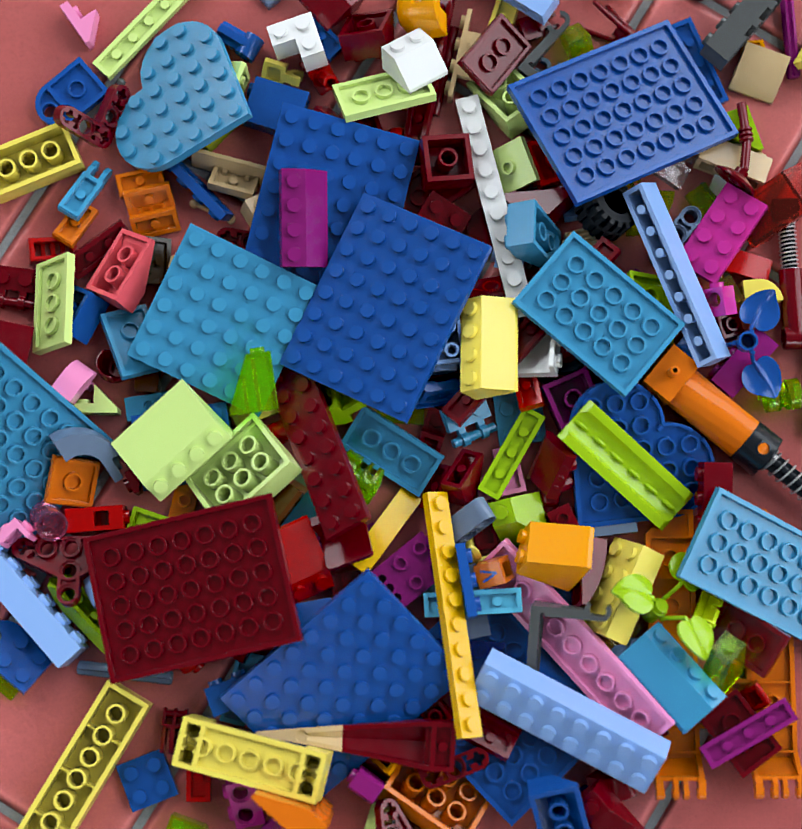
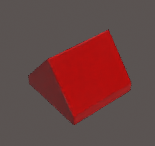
[740,680,772,711]

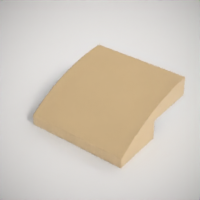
[728,42,791,104]

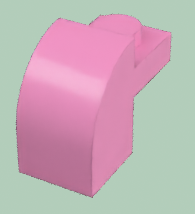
[52,360,97,405]

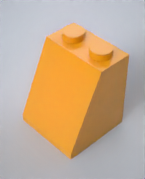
[514,521,594,592]

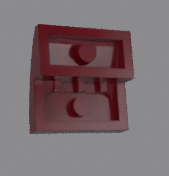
[463,706,523,762]

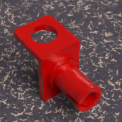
[298,61,339,96]

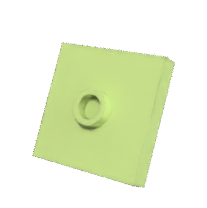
[493,136,541,193]

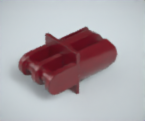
[159,707,189,754]

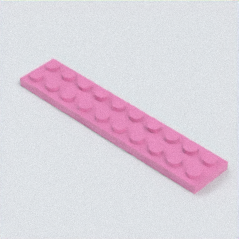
[483,538,675,736]

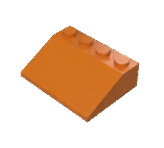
[377,764,490,829]
[251,789,335,829]

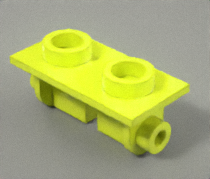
[692,590,724,629]

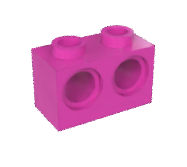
[700,282,737,317]
[222,780,266,829]

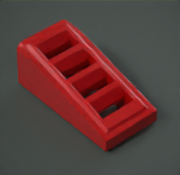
[27,237,77,264]

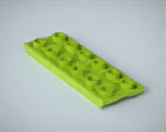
[557,400,694,531]

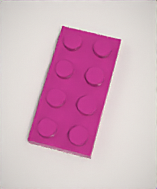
[683,182,768,283]

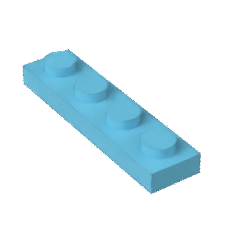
[423,587,523,618]

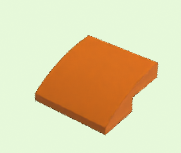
[123,181,181,237]

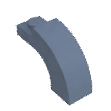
[48,427,124,483]

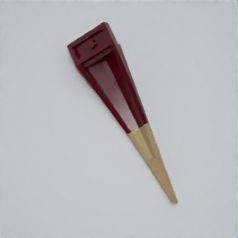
[255,718,456,772]

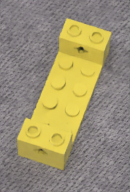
[171,713,334,804]

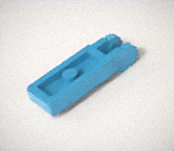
[57,160,113,222]

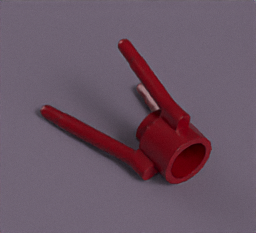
[582,0,636,43]

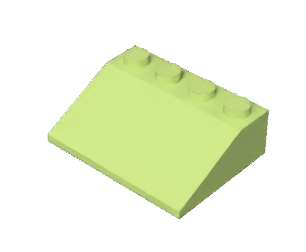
[111,379,232,502]
[185,412,302,509]

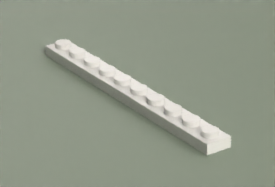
[455,94,528,318]

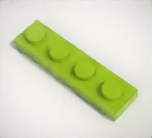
[477,410,546,501]

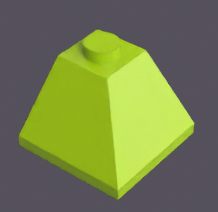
[488,491,548,547]

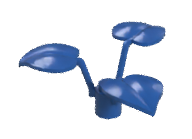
[676,289,782,399]

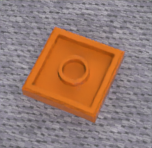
[43,454,101,507]

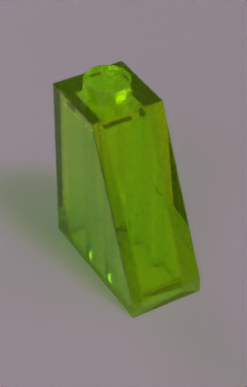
[229,347,279,416]
[703,631,746,694]

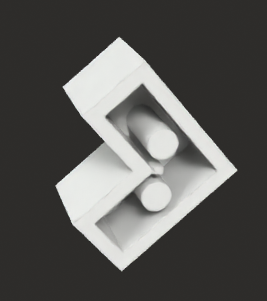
[266,12,329,72]

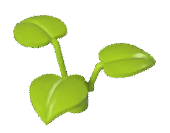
[611,552,714,661]

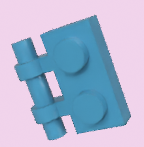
[439,400,497,448]

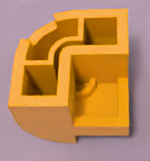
[396,0,447,39]

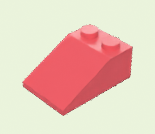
[85,228,155,314]

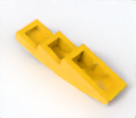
[351,487,421,572]

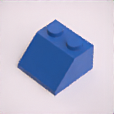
[72,285,110,345]

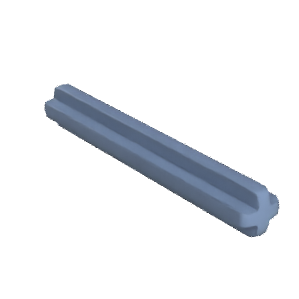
[77,660,173,685]

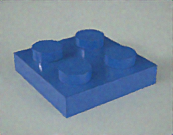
[116,749,180,812]

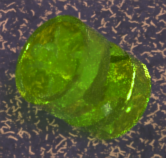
[757,378,802,413]

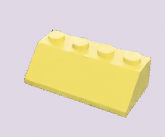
[460,295,518,400]

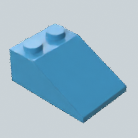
[504,199,561,268]

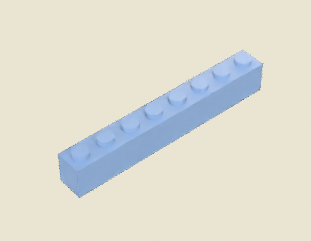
[622,182,731,368]

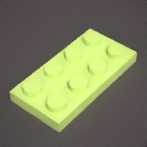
[332,72,437,123]
[32,252,75,356]

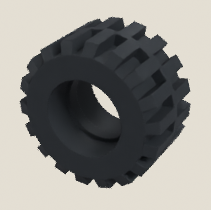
[574,186,635,241]

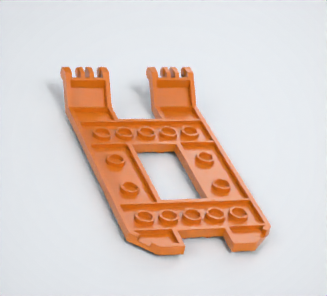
[644,509,802,800]

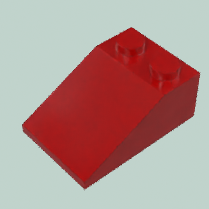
[279,515,334,603]

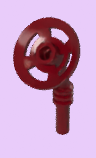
[715,102,755,196]

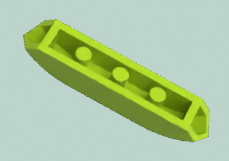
[47,573,105,654]

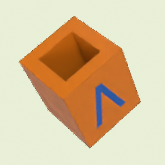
[473,554,515,590]

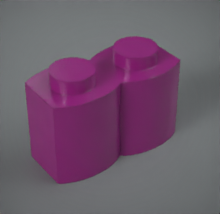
[345,764,385,805]

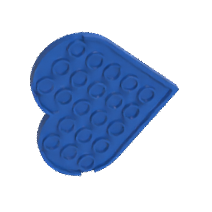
[569,381,715,527]

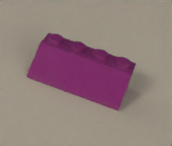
[279,168,328,268]

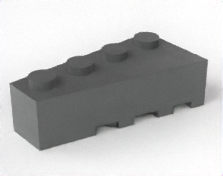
[699,0,782,71]

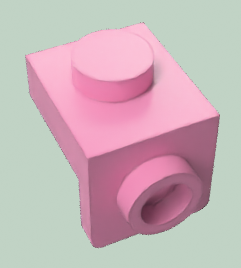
[0,517,38,549]

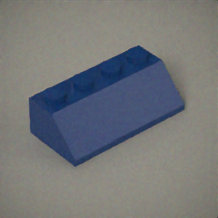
[527,775,590,829]

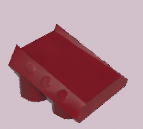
[526,431,577,500]

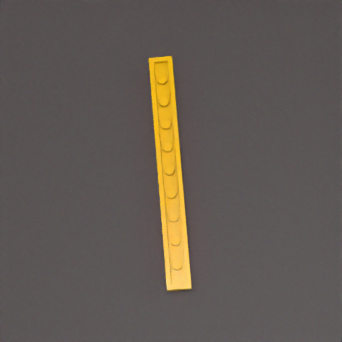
[422,492,483,740]

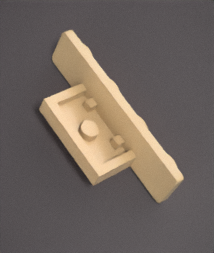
[444,8,481,103]
[191,149,266,199]

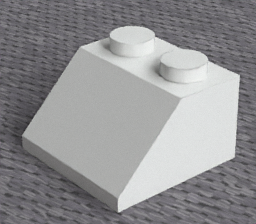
[381,28,448,94]

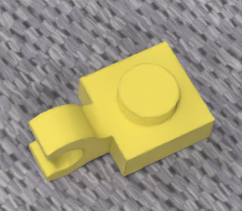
[261,57,304,87]

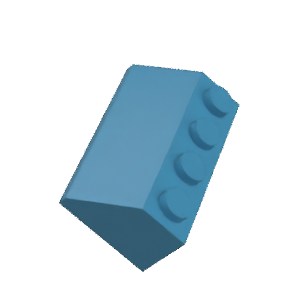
[618,622,727,734]

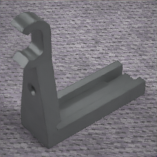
[518,10,570,78]
[526,601,612,672]

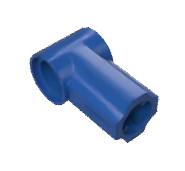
[216,21,264,63]

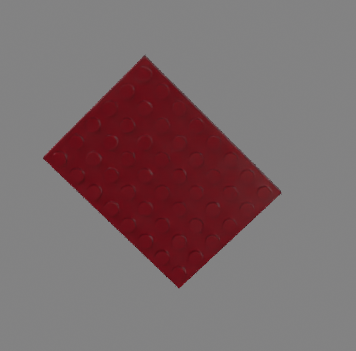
[82,493,303,684]

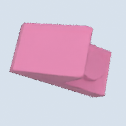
[60,1,100,50]

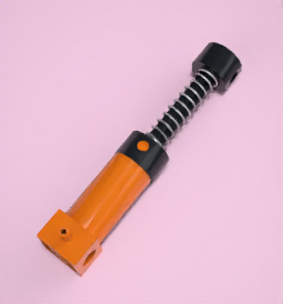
[639,344,802,500]

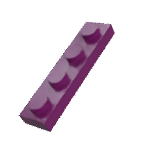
[699,697,798,769]

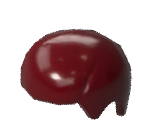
[95,349,125,383]

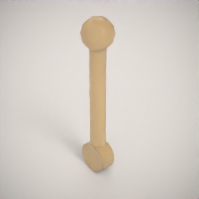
[189,199,235,224]

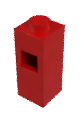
[65,505,131,534]

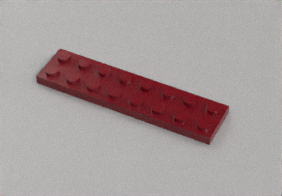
[271,366,372,541]

